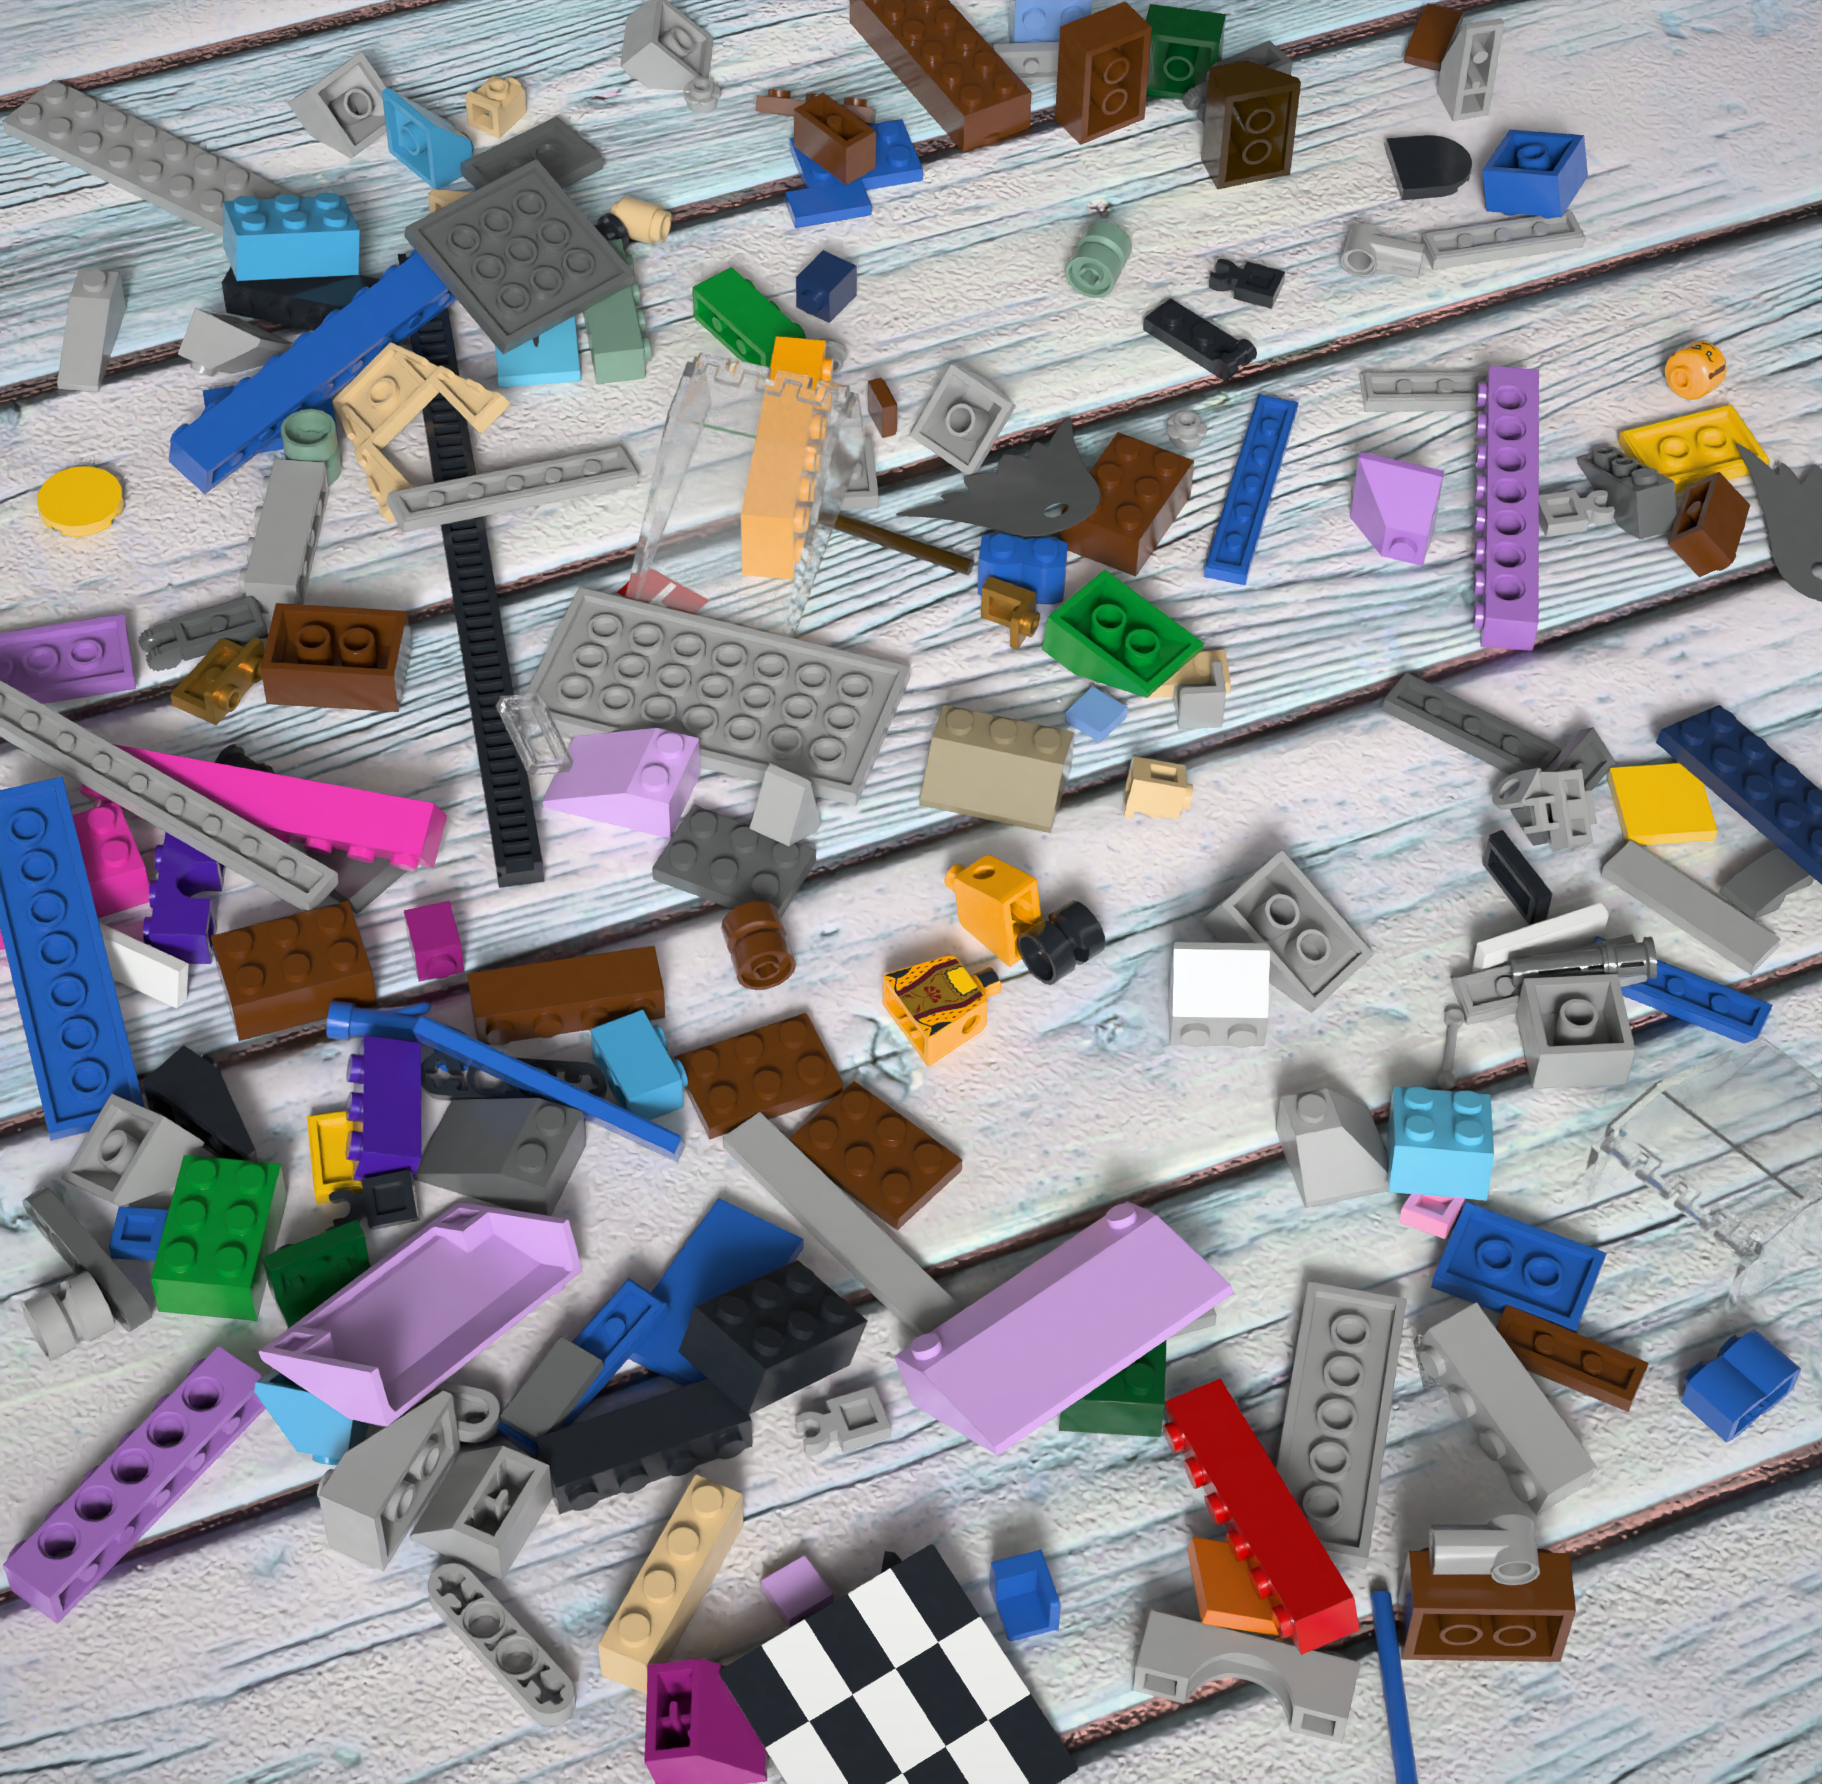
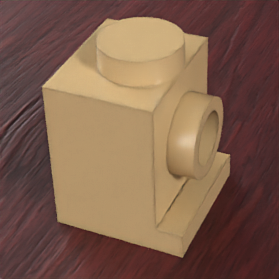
[465,76,526,139]
[1123,756,1193,819]

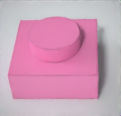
[1400,1193,1466,1239]

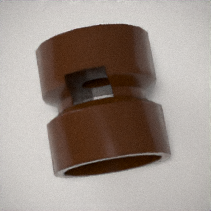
[721,901,796,990]

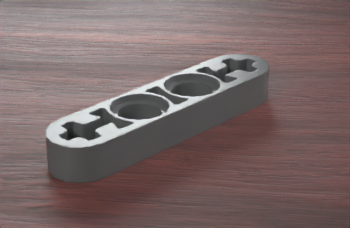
[22,1186,152,1332]

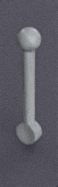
[1437,1008,1464,1090]

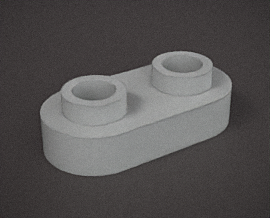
[403,1381,501,1443]

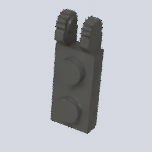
[138,596,268,672]

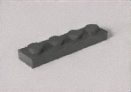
[1382,672,1561,775]

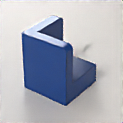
[989,1550,1061,1642]

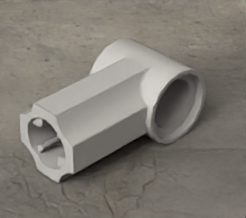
[1341,223,1425,279]
[1429,1514,1540,1585]

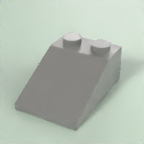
[1200,850,1374,1013]
[317,1390,460,1572]

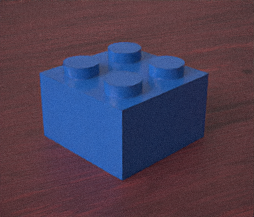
[1482,130,1588,219]

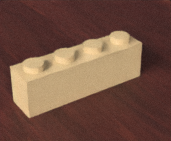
[598,1474,744,1695]

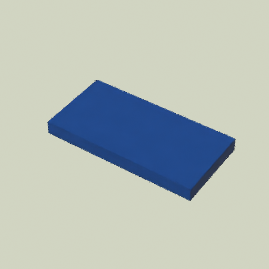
[629,1199,804,1387]

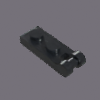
[1143,298,1257,380]

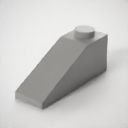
[1437,18,1504,121]
[57,269,126,392]

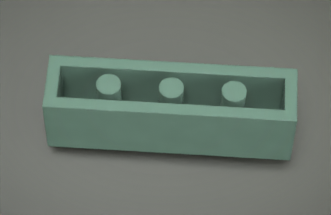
[583,239,652,384]

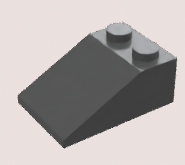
[414,1098,586,1216]

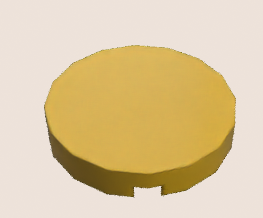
[37,466,124,537]

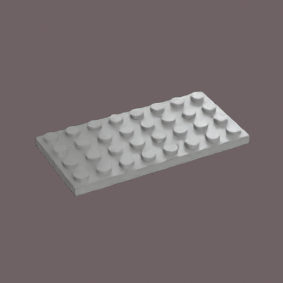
[517,587,910,806]

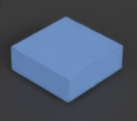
[1065,686,1128,743]

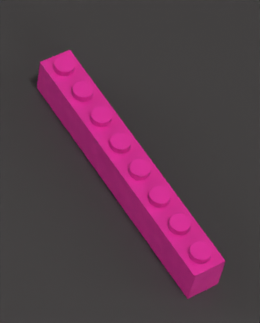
[80,744,447,871]

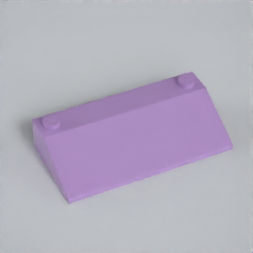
[894,1201,1234,1455]
[259,1202,583,1427]

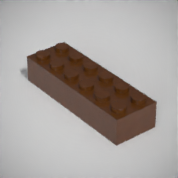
[850,0,1032,152]

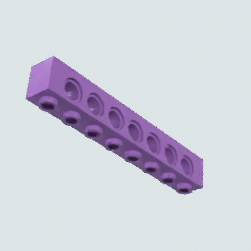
[1473,366,1539,651]

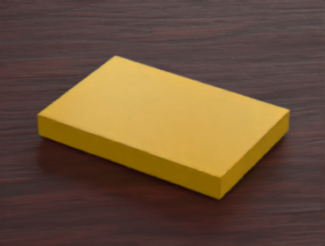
[1618,404,1770,493]

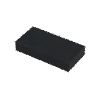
[1483,830,1553,925]

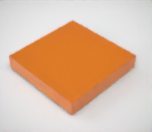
[1187,1537,1291,1639]

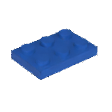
[790,119,923,190]
[1431,1202,1607,1333]

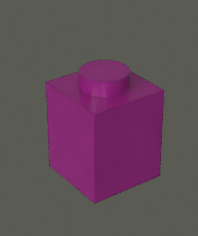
[404,901,465,982]

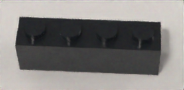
[222,267,380,331]
[535,1378,752,1515]

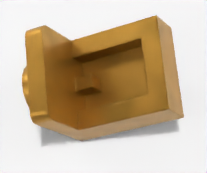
[981,576,1040,650]

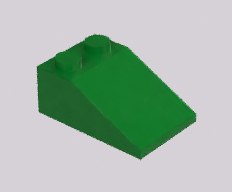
[1042,569,1205,698]

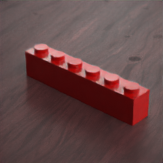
[1162,1378,1360,1655]

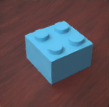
[1387,1086,1494,1200]

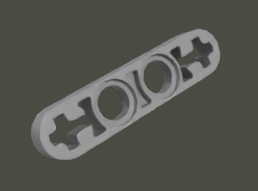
[428,1563,576,1726]

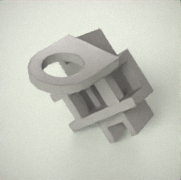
[1492,768,1597,852]

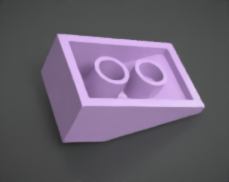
[542,728,701,839]

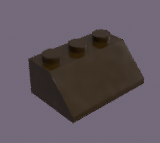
[1201,60,1301,190]

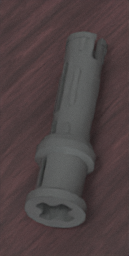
[1510,936,1657,987]

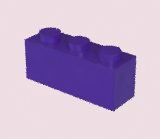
[345,1035,422,1181]

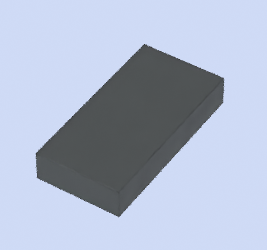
[500,1336,604,1443]

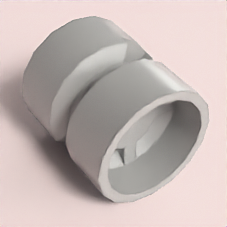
[21,1270,115,1361]

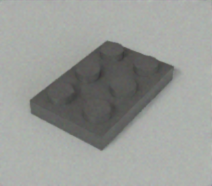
[460,116,603,189]
[652,805,816,917]

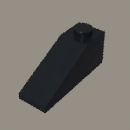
[143,1045,258,1162]

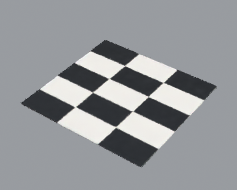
[719,1544,1078,1784]

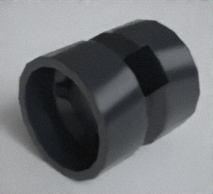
[1017,900,1106,985]

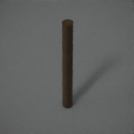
[813,506,974,576]

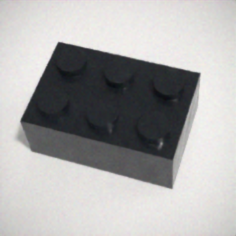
[678,1260,868,1415]

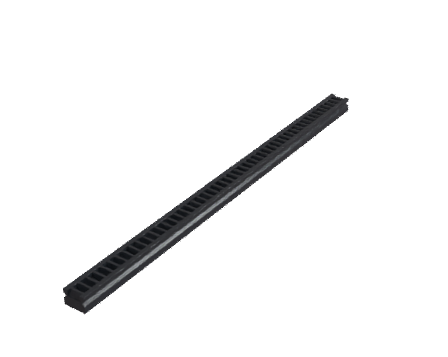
[398,253,544,888]

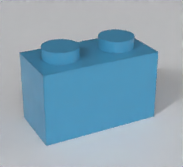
[590,1010,688,1121]

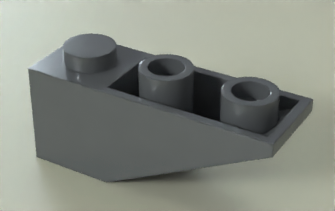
[1577,446,1677,539]

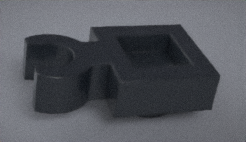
[1209,259,1285,309]
[329,1170,421,1230]

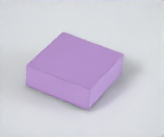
[760,1555,834,1629]

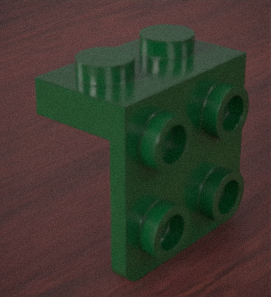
[263,1220,371,1329]

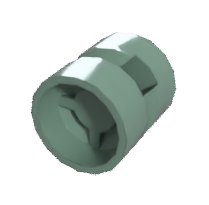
[1065,221,1132,298]
[281,409,342,486]

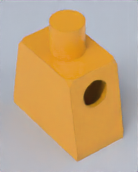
[944,855,1041,967]

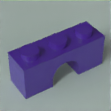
[143,832,226,964]

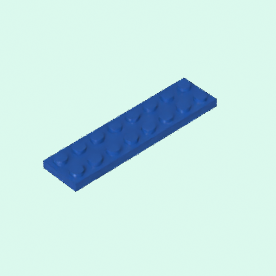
[0,777,145,1141]

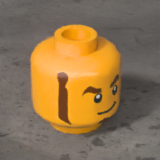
[1665,340,1727,400]

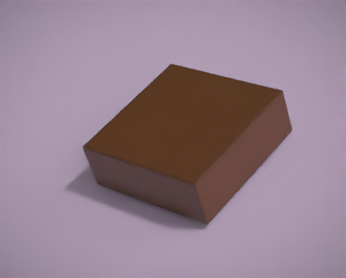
[868,377,897,438]

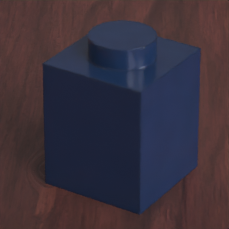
[796,250,857,323]

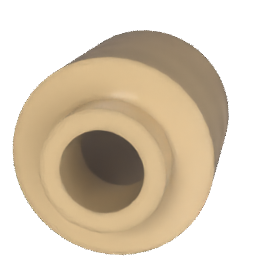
[610,196,672,245]

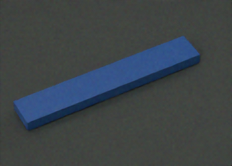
[1204,394,1299,586]
[413,1016,685,1163]

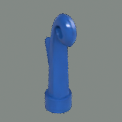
[326,1000,469,1073]

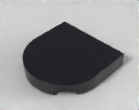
[1385,135,1472,200]

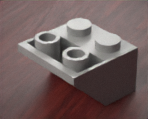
[410,1446,553,1580]

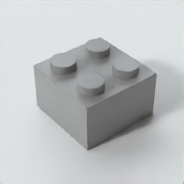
[1516,974,1635,1089]

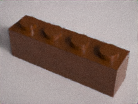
[467,945,665,1045]

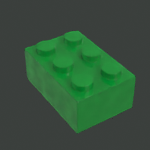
[150,1155,288,1321]

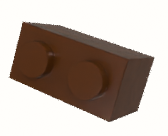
[794,92,876,185]
[1668,472,1750,577]

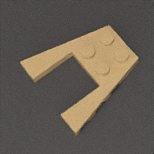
[332,342,511,524]

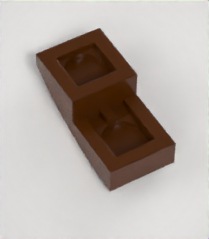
[1405,3,1464,72]

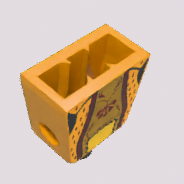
[882,955,1002,1066]

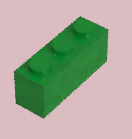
[692,267,807,384]

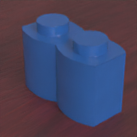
[978,534,1068,604]
[1681,1329,1801,1443]

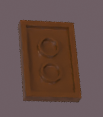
[674,1013,843,1140]
[789,1081,962,1231]

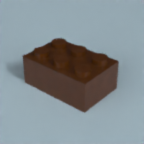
[1055,1,1152,145]
[1060,432,1194,577]
[261,603,412,712]
[211,900,377,1041]
[1397,1547,1576,1662]

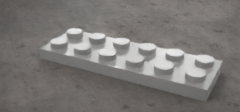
[1276,1281,1407,1569]

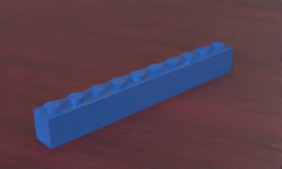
[169,249,457,494]

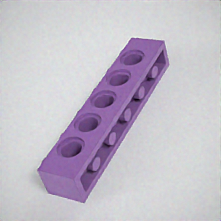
[3,1346,266,1624]

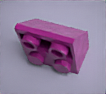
[644,1658,768,1784]

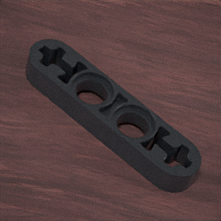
[421,1053,607,1101]

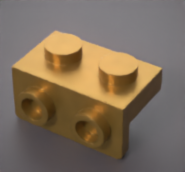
[170,637,265,726]

